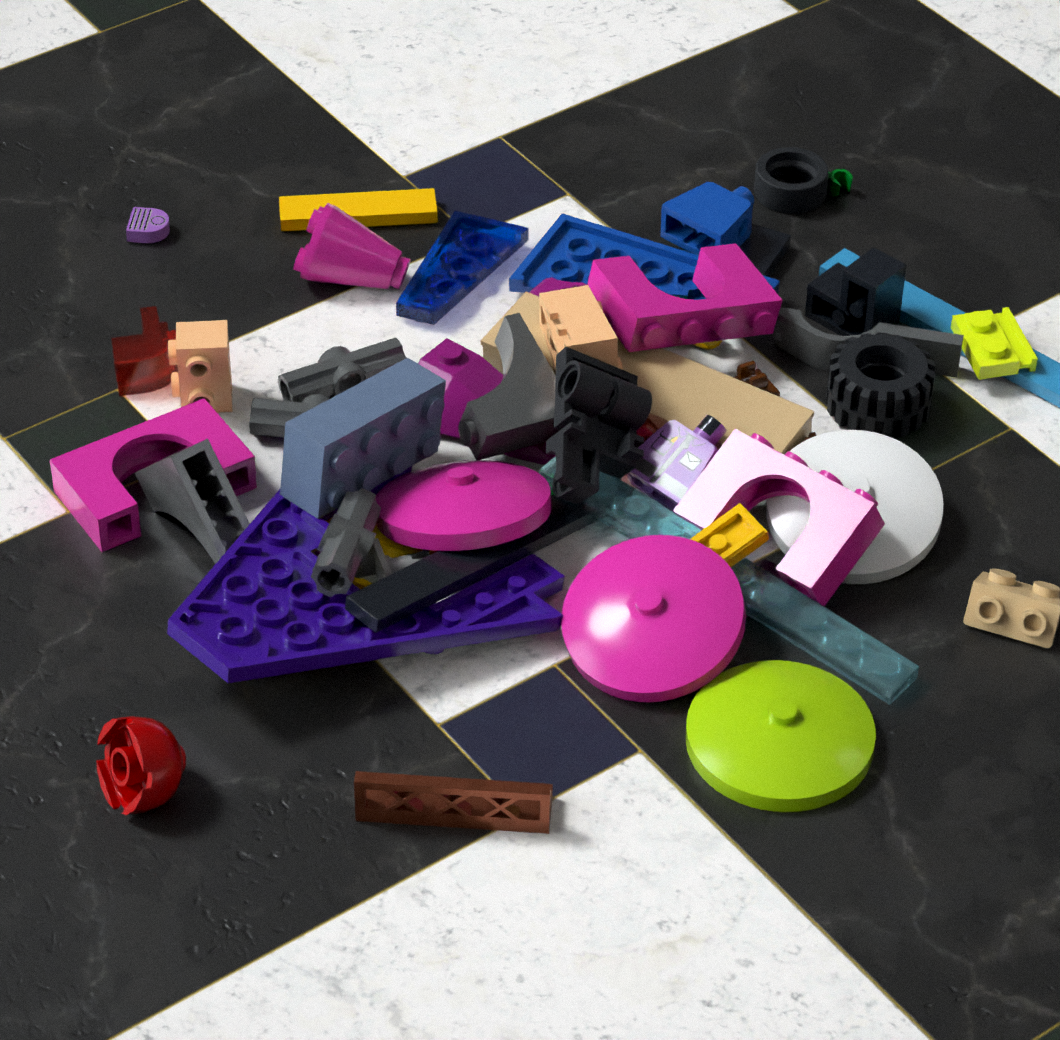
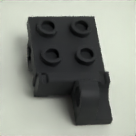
[546,347,652,504]

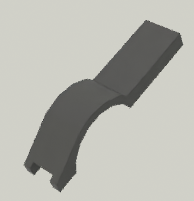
[774,307,964,377]

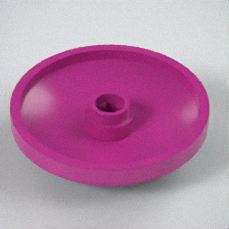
[376,460,552,551]
[561,535,746,702]

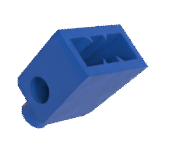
[660,182,754,255]

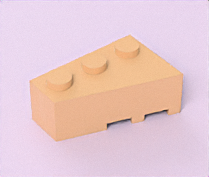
[539,285,623,372]

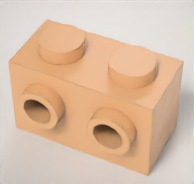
[168,320,233,413]

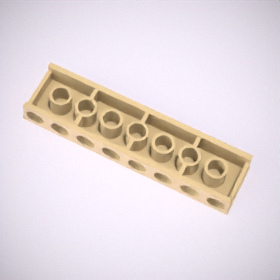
[480,292,814,455]

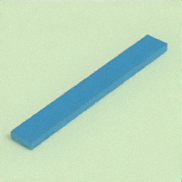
[819,248,1060,408]

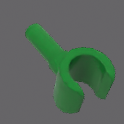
[827,169,853,197]

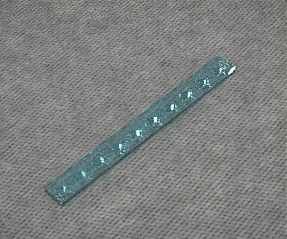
[539,456,919,705]

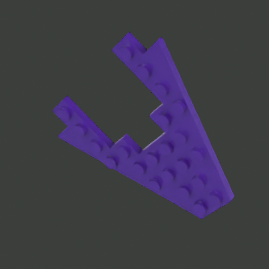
[167,466,565,683]

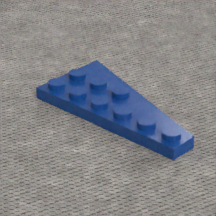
[509,213,780,300]

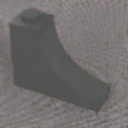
[458,313,560,460]
[135,438,250,564]

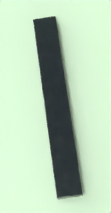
[345,471,633,633]

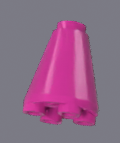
[293,203,411,290]

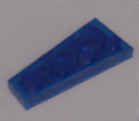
[396,211,529,325]

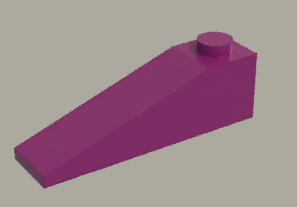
[418,338,556,467]

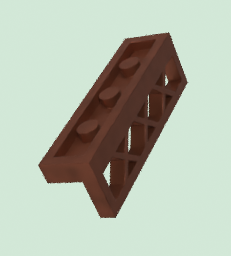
[354,771,553,834]

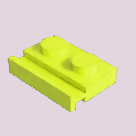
[951,307,1038,380]

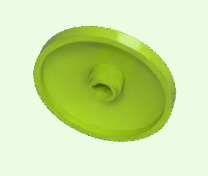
[686,660,876,812]

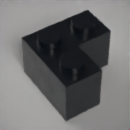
[805,247,906,336]

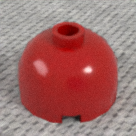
[96,716,186,815]

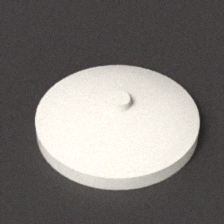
[766,430,944,584]

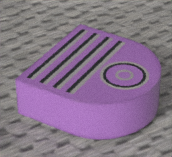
[126,207,170,243]

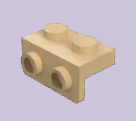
[963,569,1060,648]

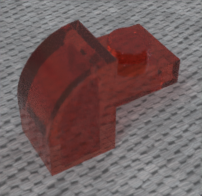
[111,306,178,396]

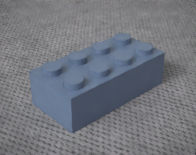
[280,358,446,519]

